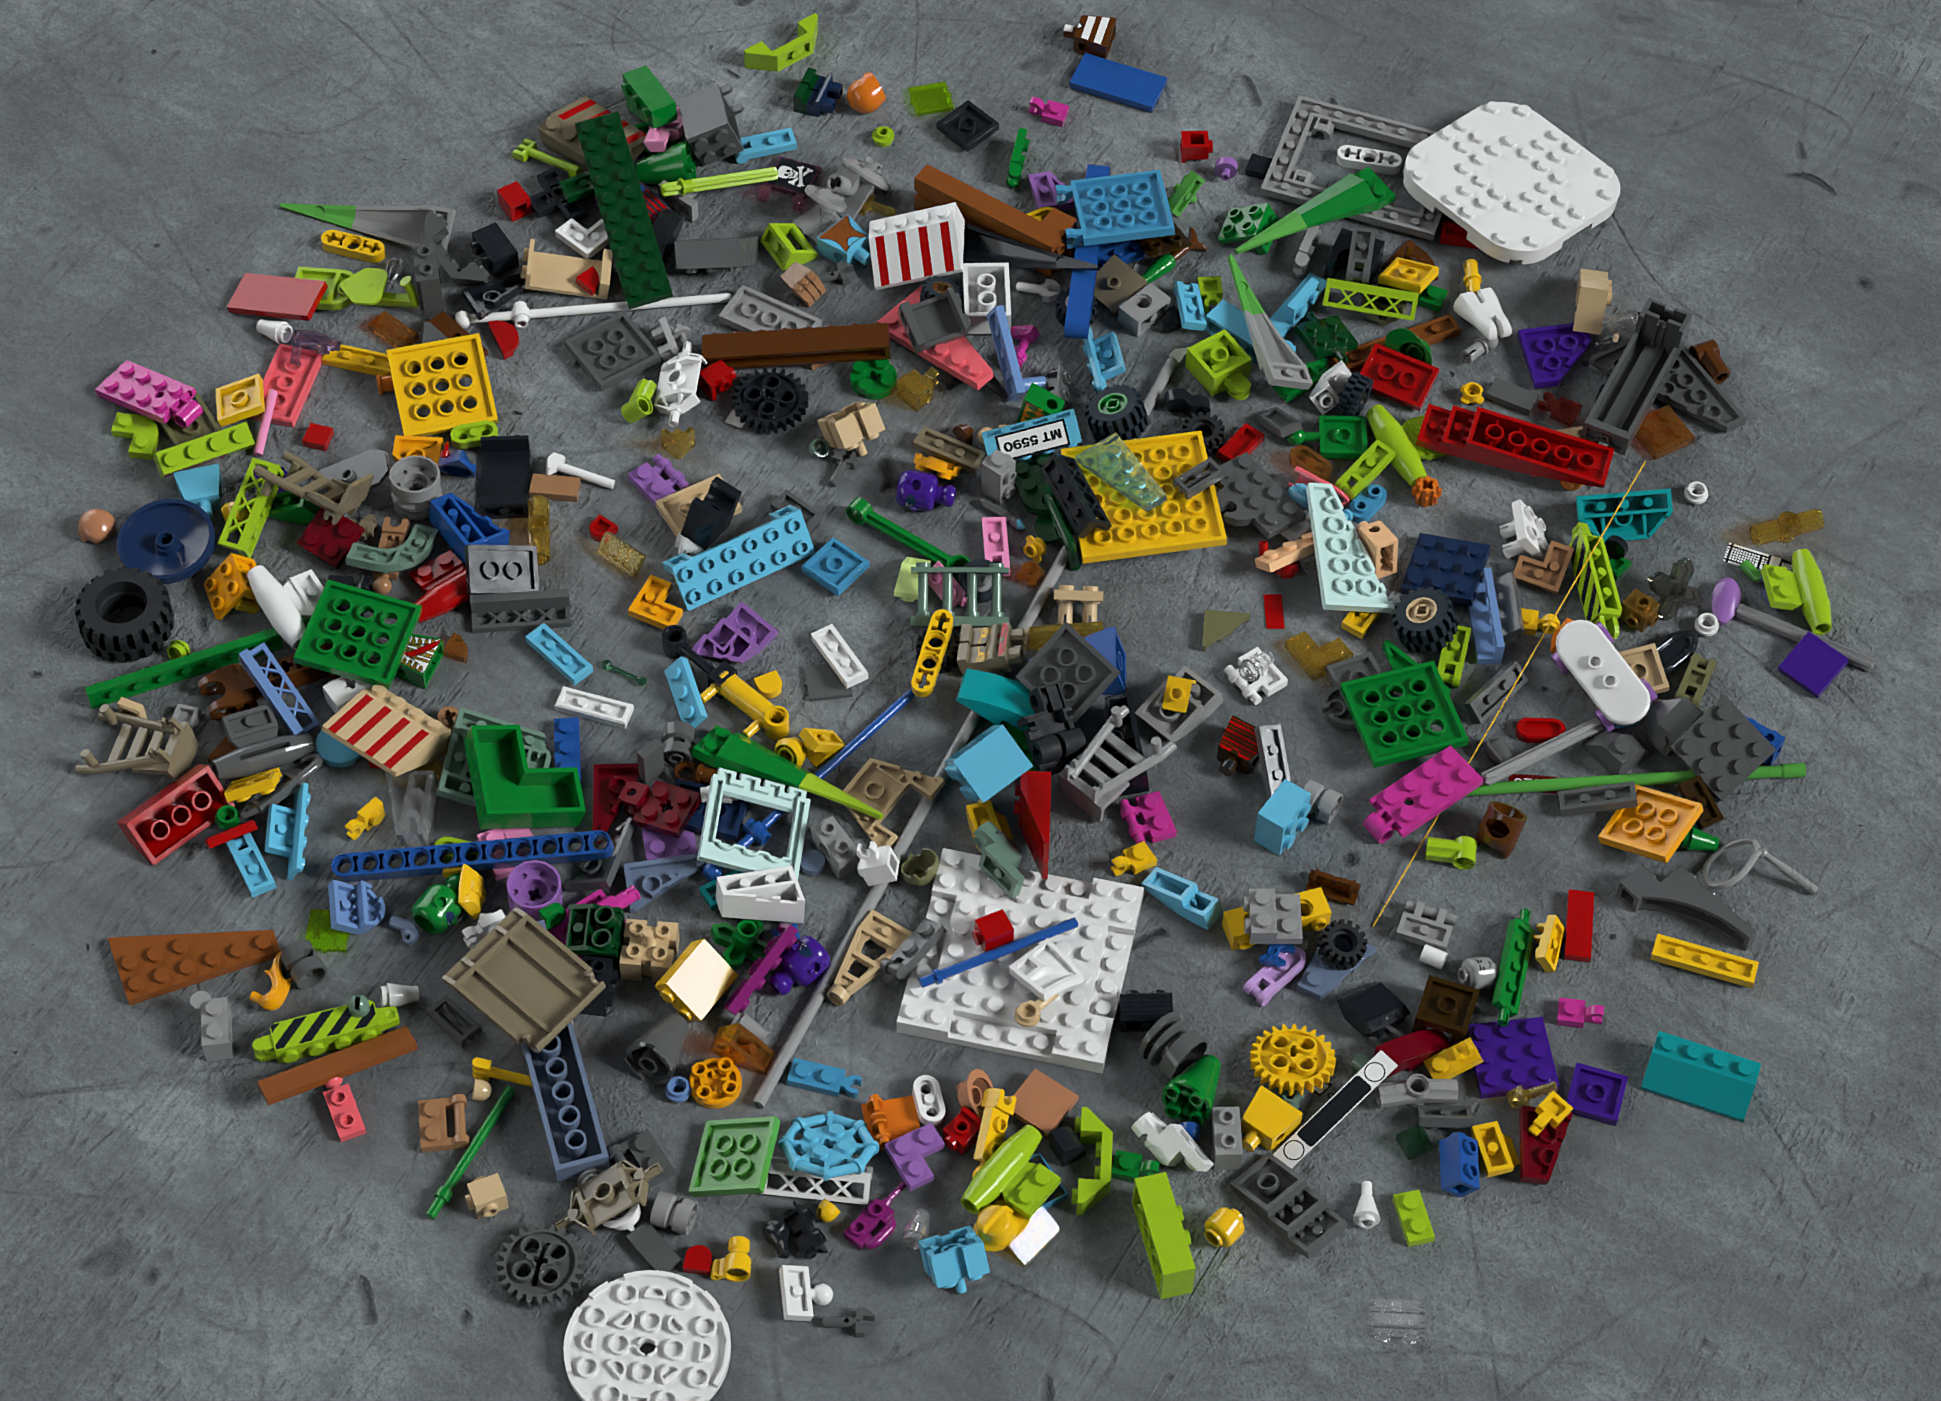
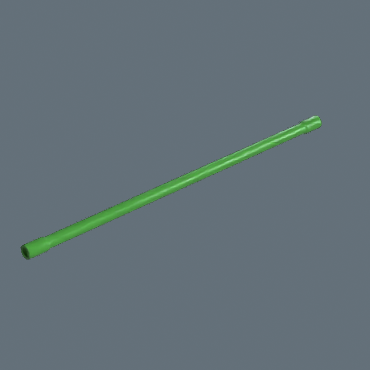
[1408,762,1806,801]

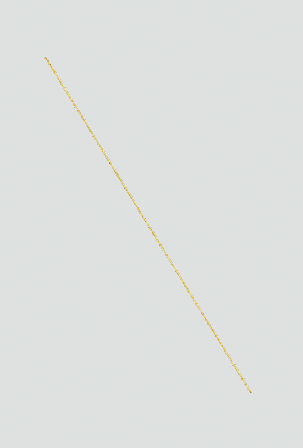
[1372,461,1646,927]

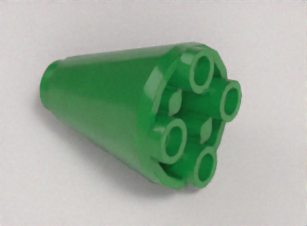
[1161,1054,1221,1125]

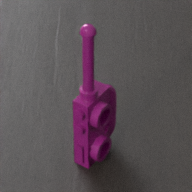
[844,1180,906,1250]

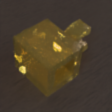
[897,367,939,412]

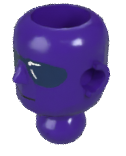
[896,470,956,512]
[768,935,831,996]

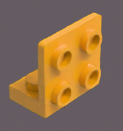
[203,553,257,620]

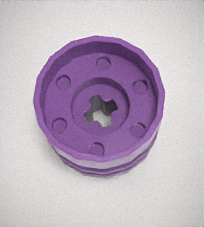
[507,860,563,921]

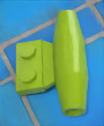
[1366,404,1447,487]
[1761,549,1832,635]
[960,1125,1061,1220]

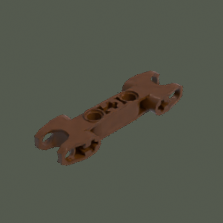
[197,629,376,721]

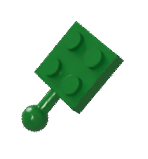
[1286,415,1368,459]

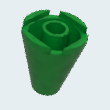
[635,141,697,185]

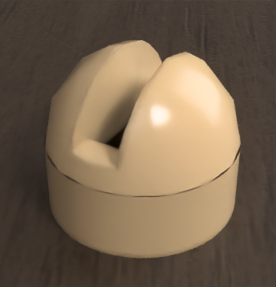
[472,1079,492,1101]

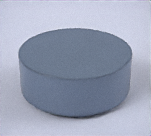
[800,850,825,876]

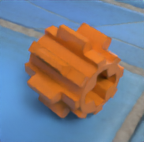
[1411,476,1442,508]

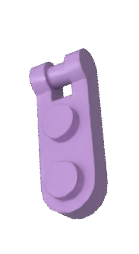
[1243,946,1306,1007]

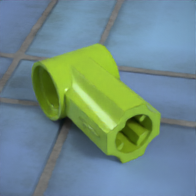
[621,379,657,423]
[1425,836,1477,870]

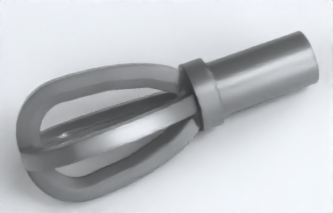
[384,258,405,293]

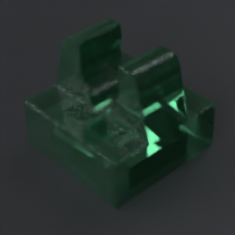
[1395,1124,1433,1161]

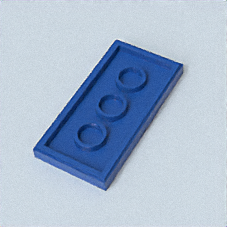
[1069,53,1167,113]

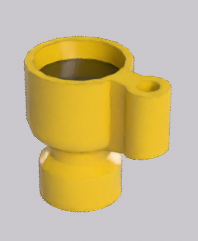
[711,1236,751,1282]

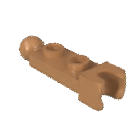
[372,517,410,595]

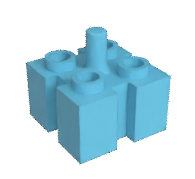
[918,1225,990,1294]

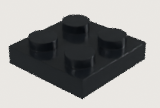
[936,100,999,152]

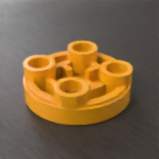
[689,1057,742,1109]

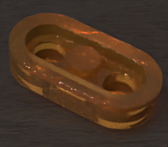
[1289,445,1332,481]

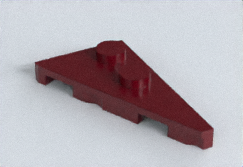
[592,763,639,844]

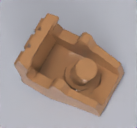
[780,262,826,307]

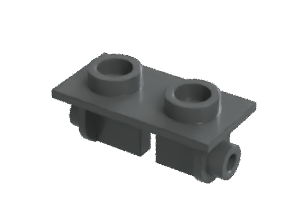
[1046,362,1071,411]

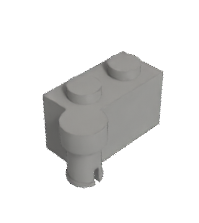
[190,991,233,1061]

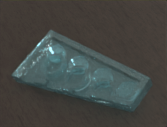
[1075,432,1167,512]

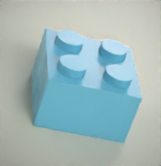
[1254,779,1311,856]

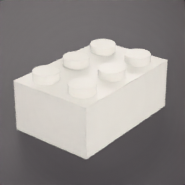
[962,263,1011,334]

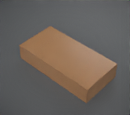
[529,473,581,502]

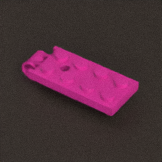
[95,360,203,429]
[1363,745,1483,844]

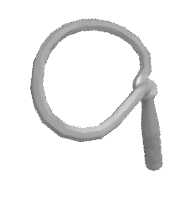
[1701,838,1818,895]

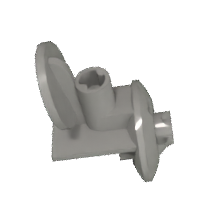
[805,155,890,220]

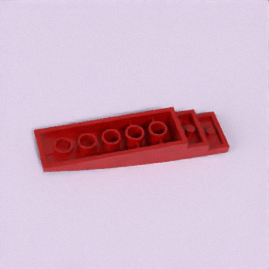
[1415,404,1615,488]

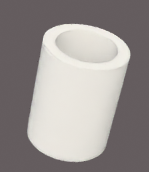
[1419,944,1448,970]

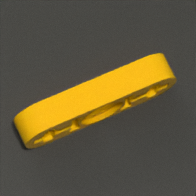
[321,230,386,263]

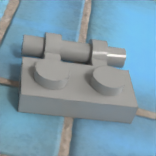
[1395,900,1457,952]

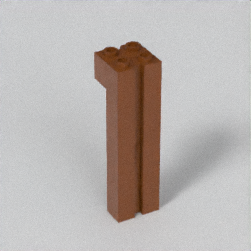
[914,164,1077,278]

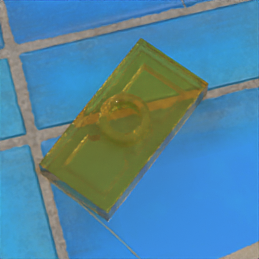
[596,532,647,577]

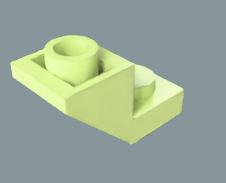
[894,557,931,602]

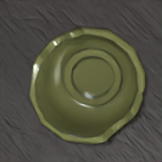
[900,848,939,886]

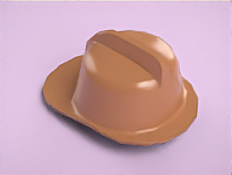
[956,1069,994,1119]

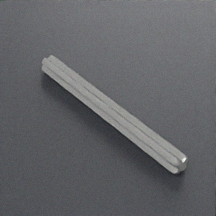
[1735,604,1875,671]
[1480,718,1603,786]

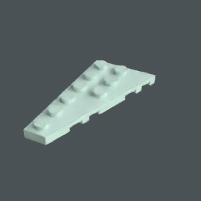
[1306,483,1395,613]

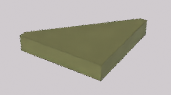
[1201,610,1250,651]

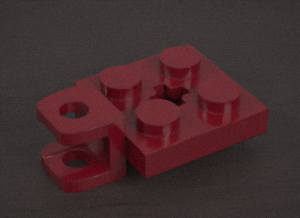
[619,780,701,838]

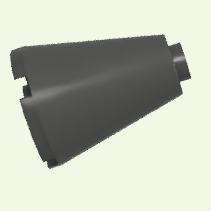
[625,1013,689,1085]

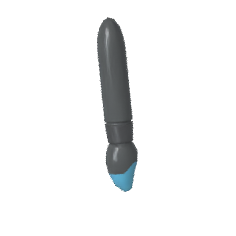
[978,498,1025,530]

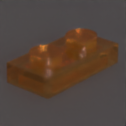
[368,310,419,348]

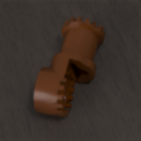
[674,761,718,785]

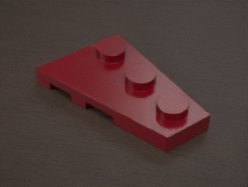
[1519,1105,1573,1185]

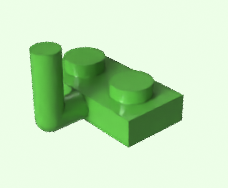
[1168,170,1205,217]

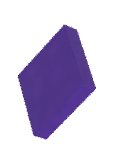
[1778,631,1849,698]
[1566,1062,1628,1126]

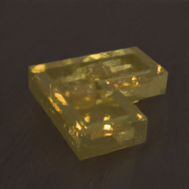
[1284,631,1354,681]

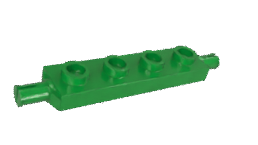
[1492,908,1535,1027]

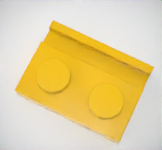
[224,767,282,803]

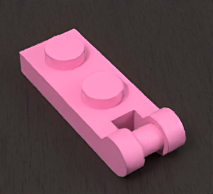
[982,517,1010,577]

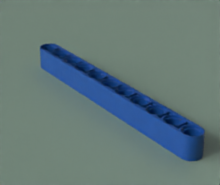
[1064,164,1110,340]
[331,830,614,882]

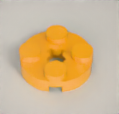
[913,453,961,480]

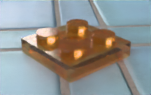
[1635,405,1695,460]

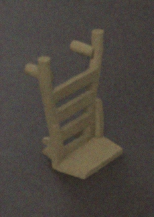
[253,451,374,525]
[75,704,199,781]

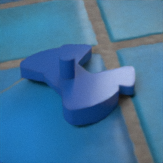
[1259,944,1295,968]

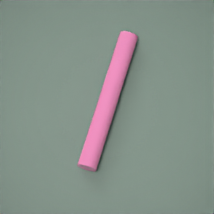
[253,389,278,457]

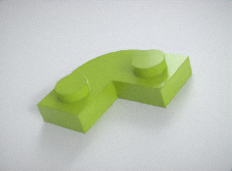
[111,412,160,460]

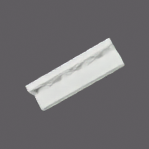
[760,1156,873,1205]

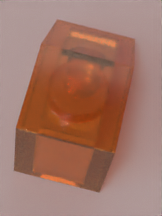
[710,1023,775,1075]

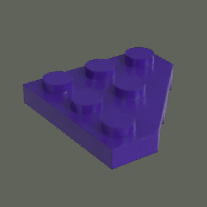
[1517,323,1591,389]

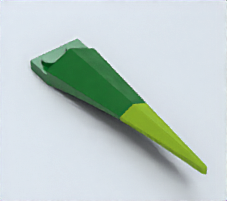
[691,725,884,820]

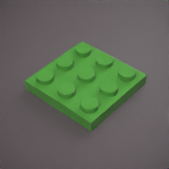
[688,1116,781,1197]

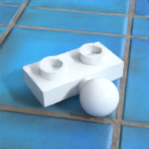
[779,1265,833,1321]

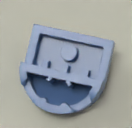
[328,880,385,935]

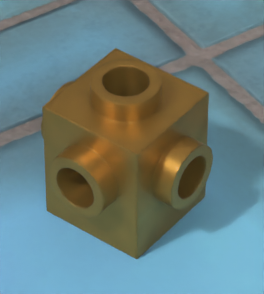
[1619,588,1660,633]

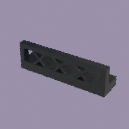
[1040,453,1112,539]

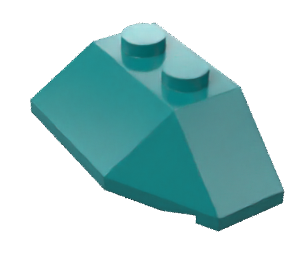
[1576,488,1673,542]

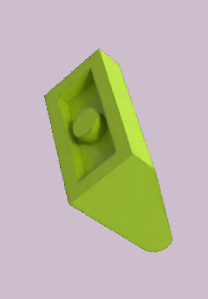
[760,223,818,270]

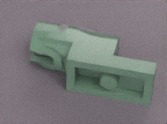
[972,822,1025,899]

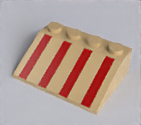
[321,685,452,777]

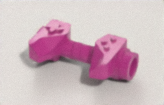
[1011,325,1040,368]

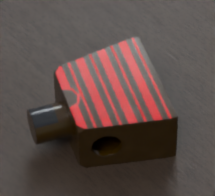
[1217,715,1260,777]

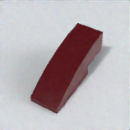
[1374,1029,1452,1078]

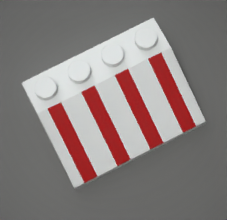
[869,202,965,290]

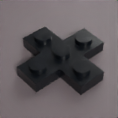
[530,167,595,222]

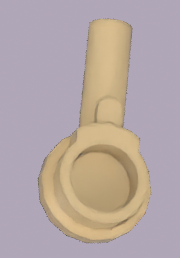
[1014,993,1059,1028]

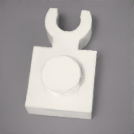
[462,909,506,947]

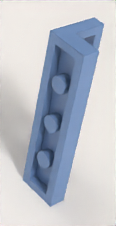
[1467,568,1505,665]
[238,642,320,735]

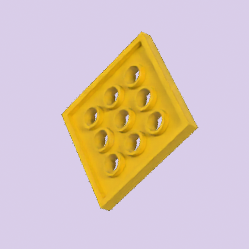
[386,333,498,437]

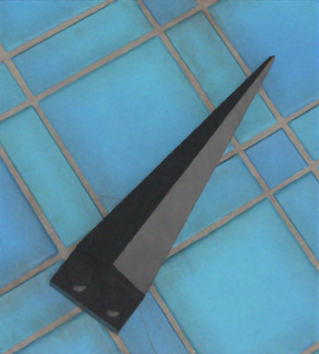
[963,223,1100,271]

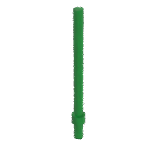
[425,1086,516,1220]

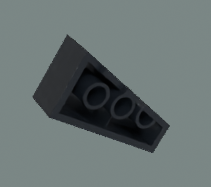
[1098,692,1150,797]

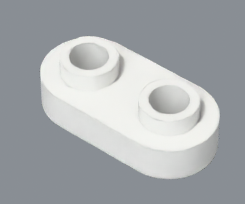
[912,1075,946,1126]

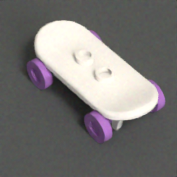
[1550,620,1658,732]

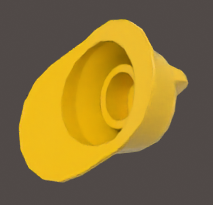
[973,1199,1030,1252]

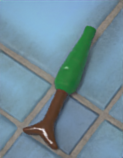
[1141,227,1207,284]

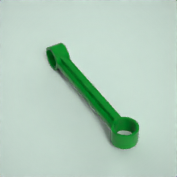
[845,497,970,582]

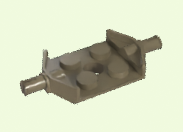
[555,1159,663,1236]

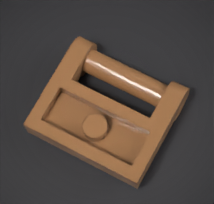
[418,1094,470,1153]

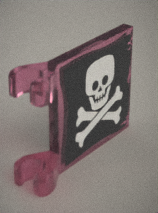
[758,156,821,211]

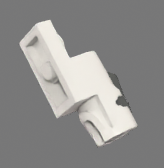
[1131,1112,1214,1172]

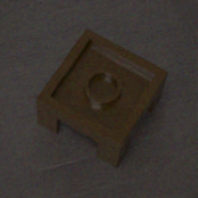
[1412,975,1480,1046]

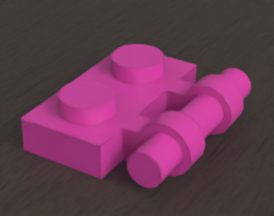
[1119,791,1177,844]

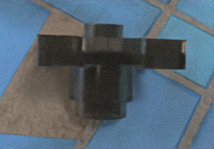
[1647,557,1702,622]

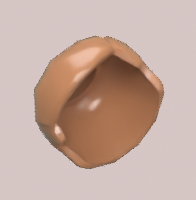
[78,509,116,545]

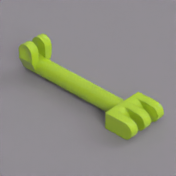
[511,138,584,178]

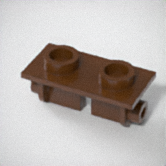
[1305,869,1361,906]

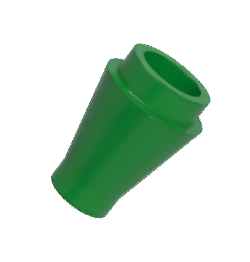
[1679,826,1719,852]

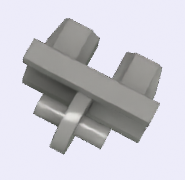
[651,317,692,361]

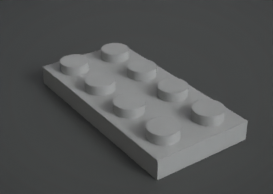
[719,285,822,332]

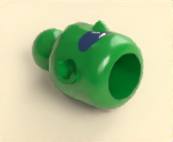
[411,874,463,935]

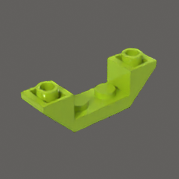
[744,13,818,72]
[1072,1107,1113,1215]

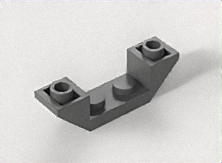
[424,210,490,286]

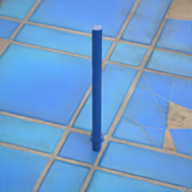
[918,917,1078,988]

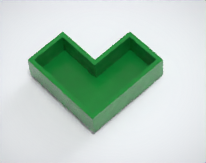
[464,725,586,829]

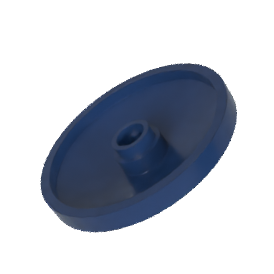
[117,499,216,584]

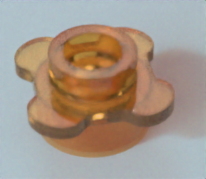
[1016,561,1045,586]

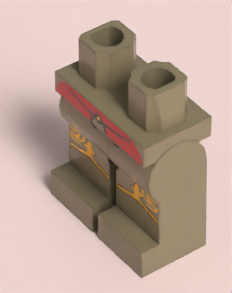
[957,622,1027,676]

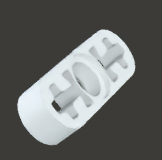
[1336,145,1402,175]

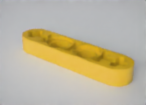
[911,609,953,698]

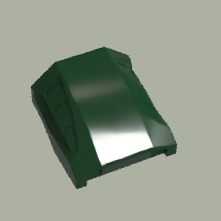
[565,904,625,959]

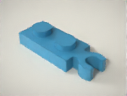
[787,1058,862,1098]

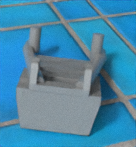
[1058,705,1177,823]

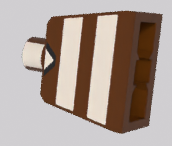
[1063,15,1117,59]

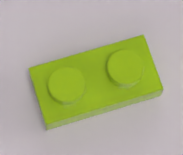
[1392,1189,1435,1247]

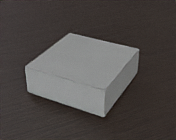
[171,703,202,732]

